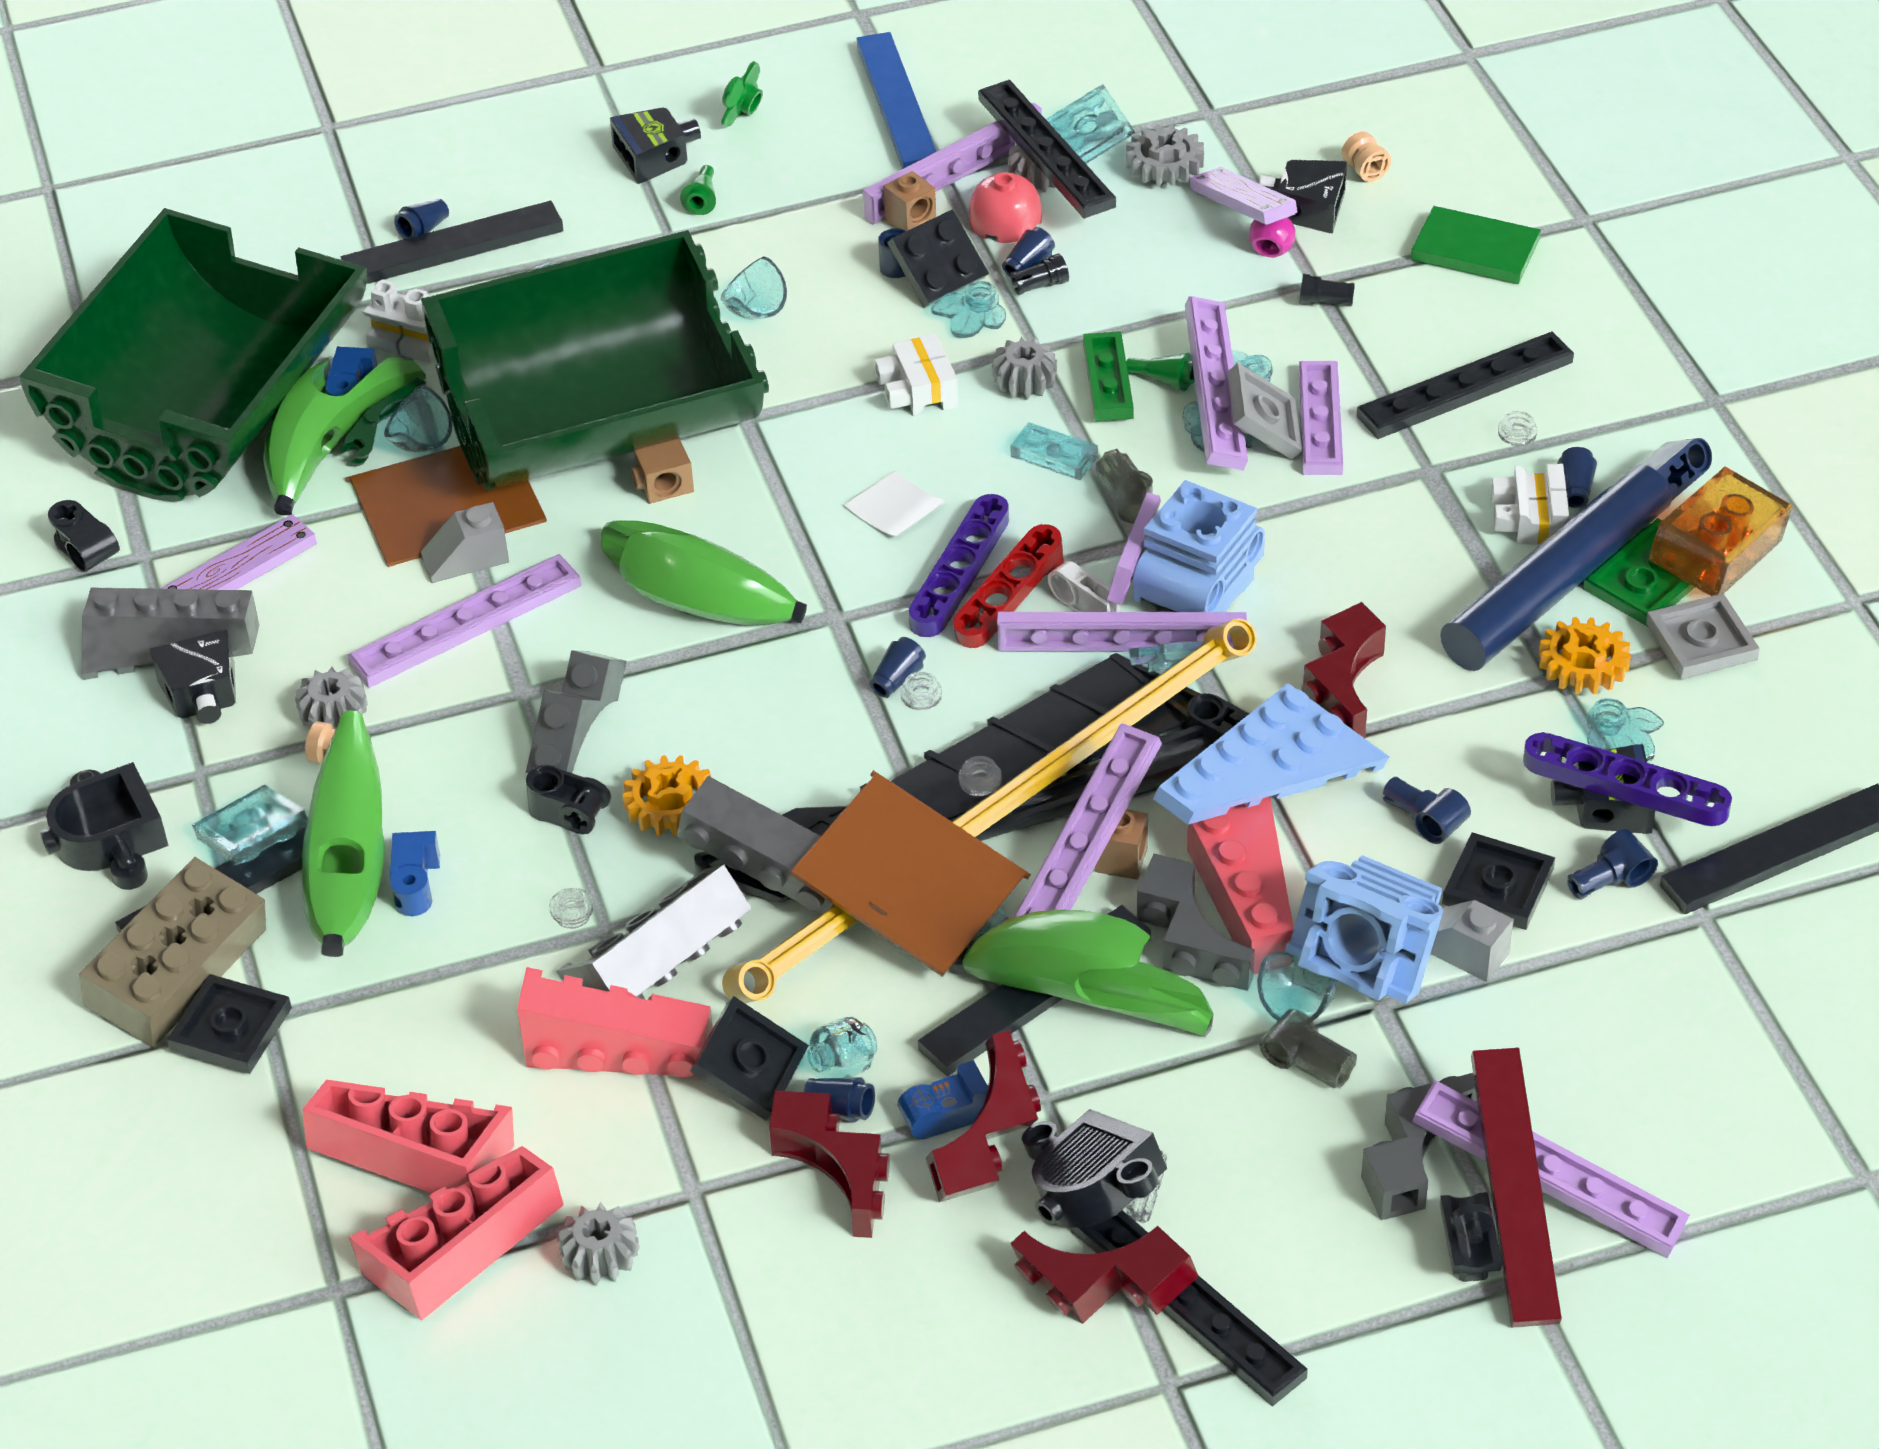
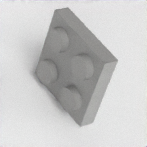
[1227,363,1303,460]
[1646,593,1760,680]

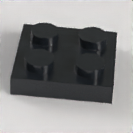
[887,209,989,308]
[1442,832,1556,930]
[167,974,292,1074]
[690,996,809,1121]

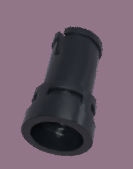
[1010,253,1069,295]
[1299,273,1355,307]

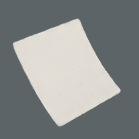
[845,471,946,536]

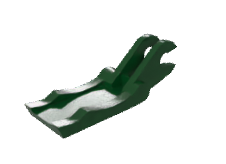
[340,377,427,467]

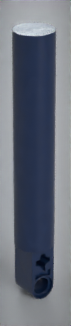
[1440,438,1712,671]

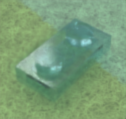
[1010,422,1098,481]
[1129,641,1203,672]

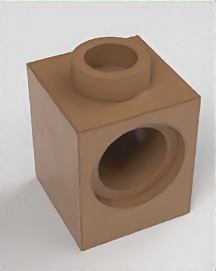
[883,171,936,231]
[631,438,694,504]
[1095,809,1148,880]

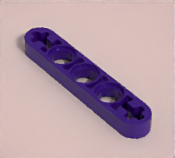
[909,494,1009,637]
[1523,732,1732,827]

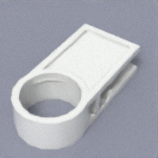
[1048,561,1121,612]

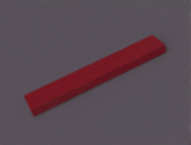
[1471,1047,1562,1328]

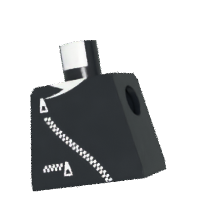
[1259,159,1347,234]
[150,630,236,724]

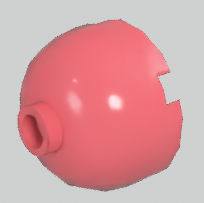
[969,172,1042,243]

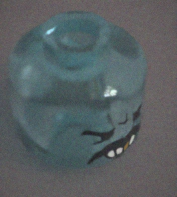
[807,1016,877,1078]

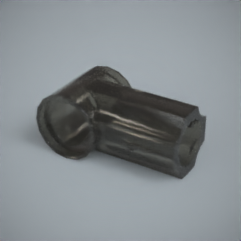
[1096,449,1153,524]
[1259,1009,1357,1089]

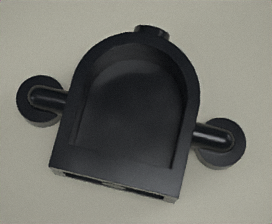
[40,762,169,890]
[1021,1109,1167,1228]

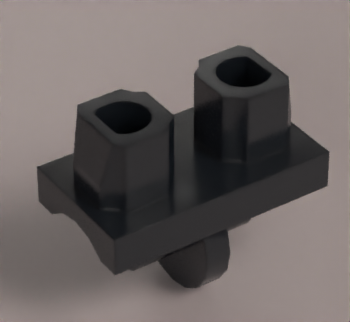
[1440,1192,1502,1282]

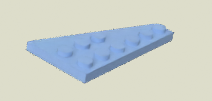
[1153,683,1390,825]

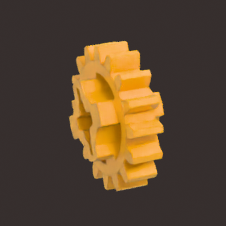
[1538,617,1631,695]
[622,755,711,836]

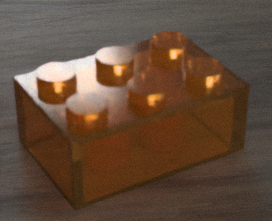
[1649,466,1794,596]

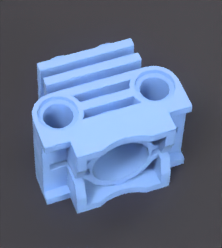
[1133,480,1265,612]
[1285,855,1443,1004]

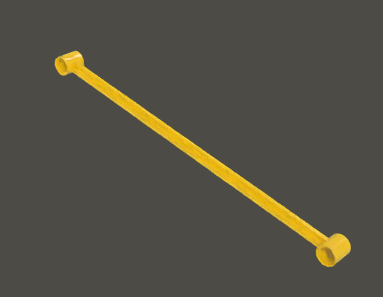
[722,619,1257,1003]

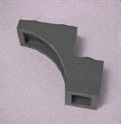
[525,650,627,773]
[1137,853,1255,991]
[1361,1073,1477,1221]

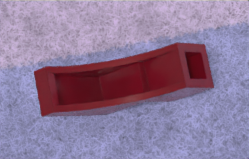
[1301,602,1386,738]
[926,1030,1041,1203]
[769,1090,890,1238]
[1010,1226,1199,1324]

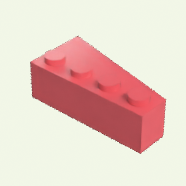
[1187,796,1294,974]
[517,967,713,1078]
[302,1079,514,1193]

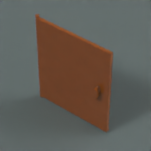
[345,446,547,567]
[790,770,1031,977]

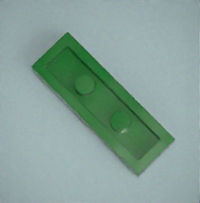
[1083,331,1134,421]

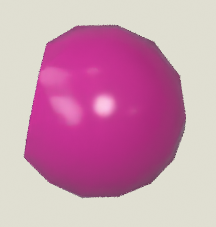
[1249,217,1295,258]

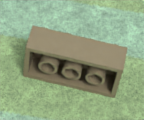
[79,857,266,1048]

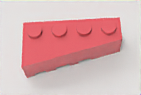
[349,1146,564,1321]

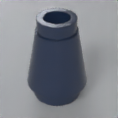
[394,198,449,239]
[1002,227,1055,277]
[1557,447,1597,508]
[869,637,926,698]
[804,1077,875,1123]

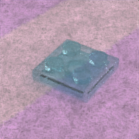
[1046,84,1135,164]
[192,784,308,865]

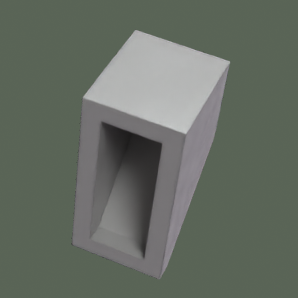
[421,502,509,583]
[1431,900,1514,982]

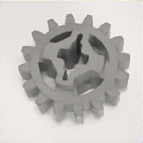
[1126,124,1204,186]

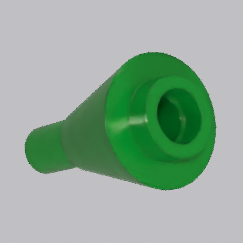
[680,165,716,215]
[1126,353,1195,391]

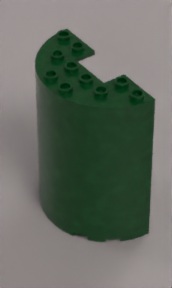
[19,208,367,501]
[421,230,769,491]

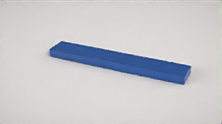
[856,32,936,169]

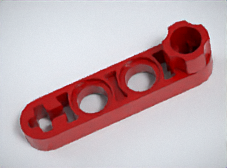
[953,524,1064,648]

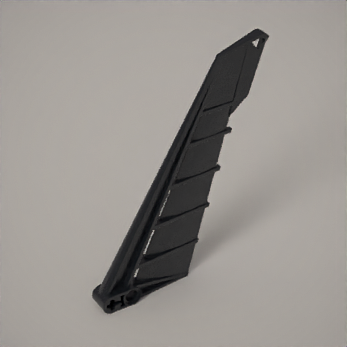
[694,653,1250,902]

